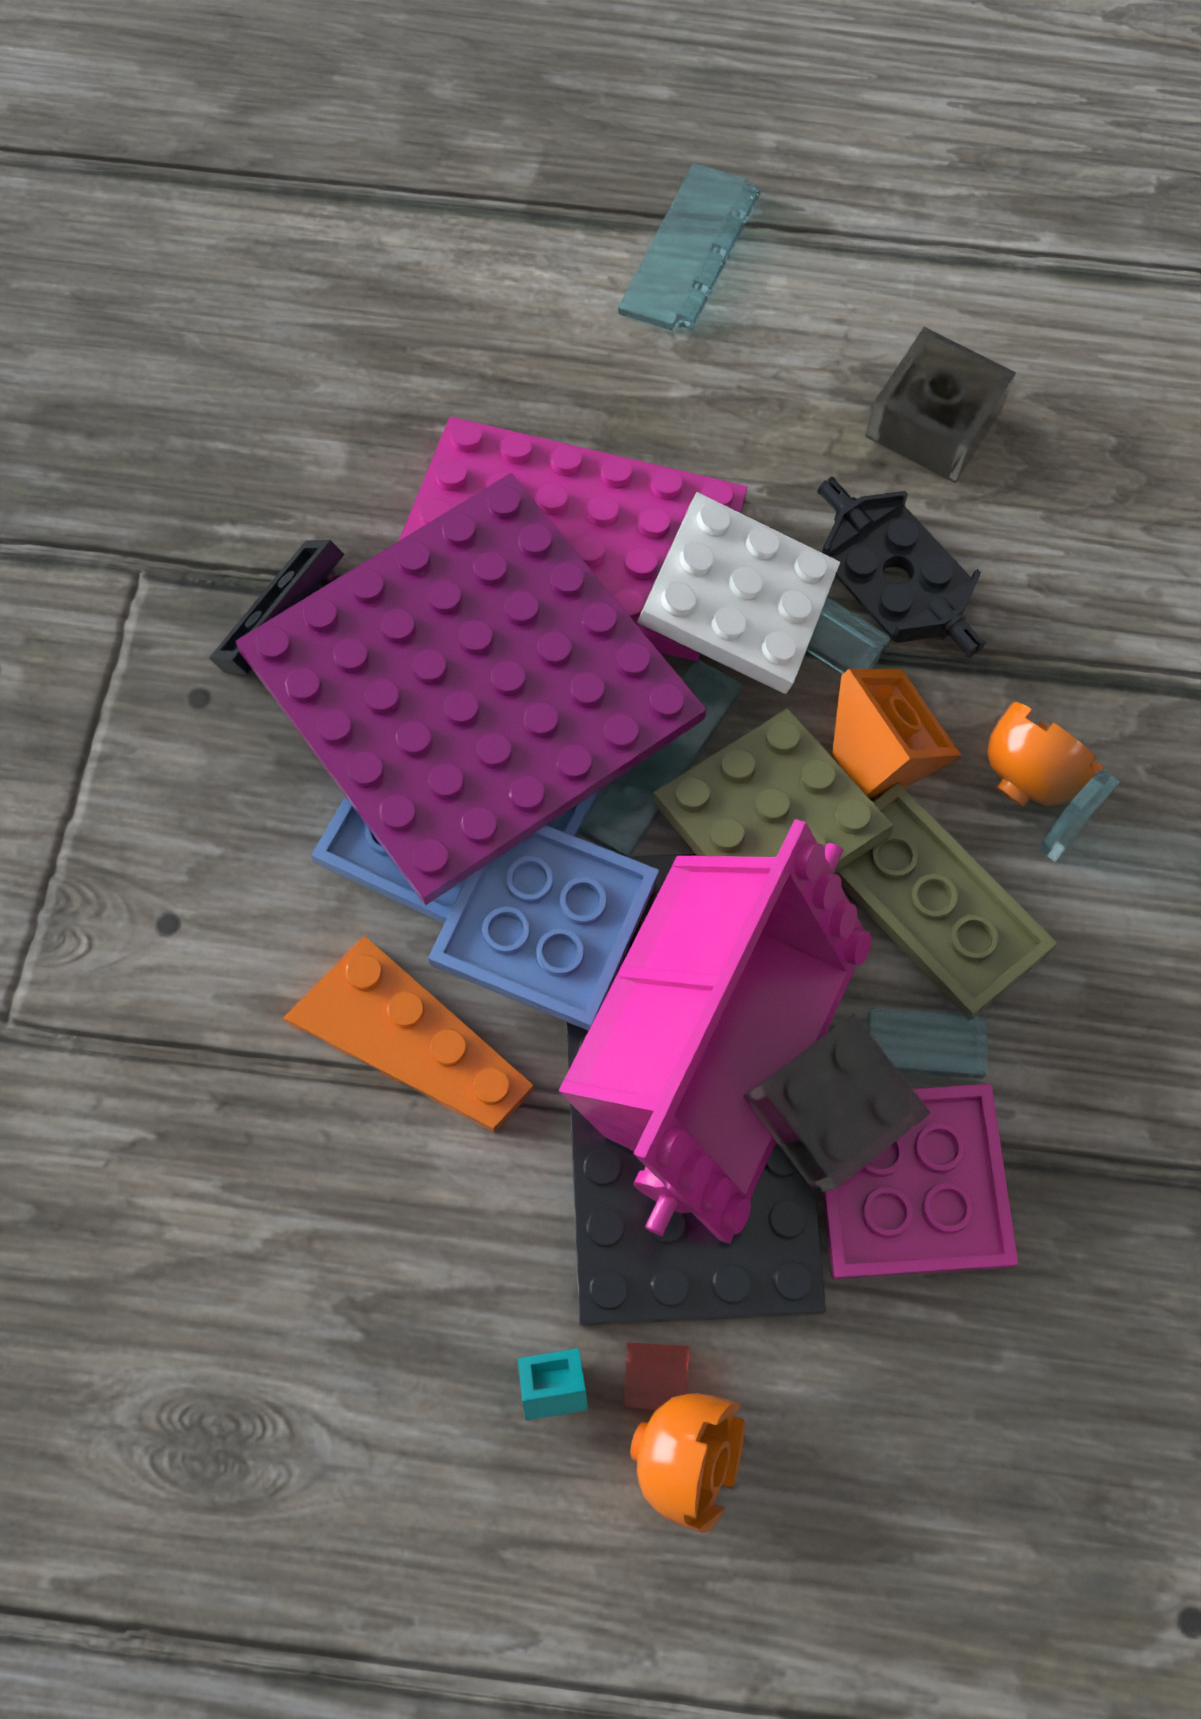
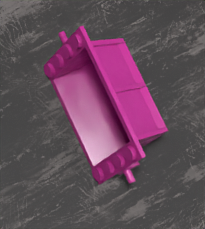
[559,819,871,1244]

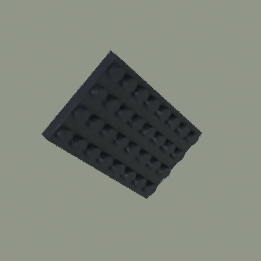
[567,854,826,1326]

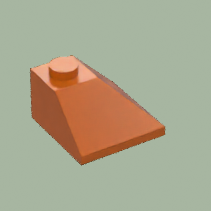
[832,669,961,798]

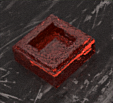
[623,1342,689,1410]

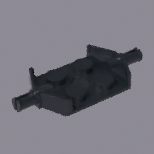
[817,476,986,658]

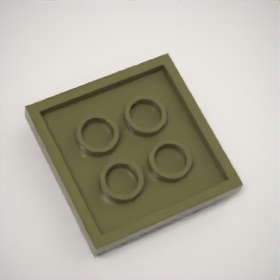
[653,708,893,873]

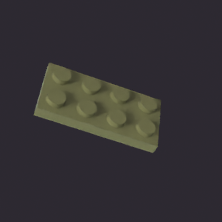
[834,782,1058,1021]

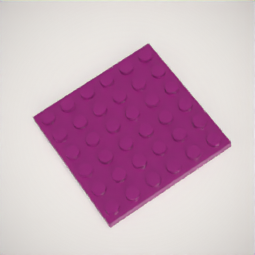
[235,473,707,906]

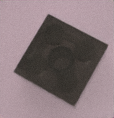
[865,327,1016,483]
[743,1013,931,1195]

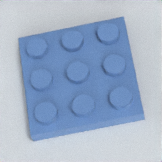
[428,825,659,1031]

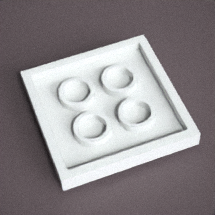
[637,492,840,694]

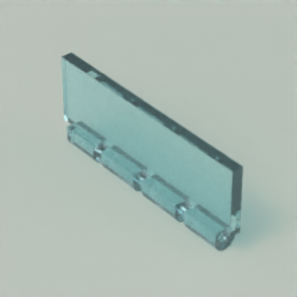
[618,163,761,331]

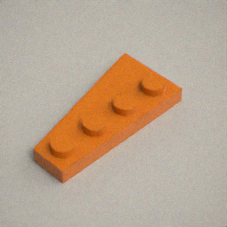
[283,935,534,1133]

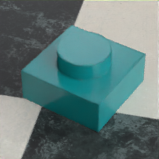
[518,1348,588,1421]

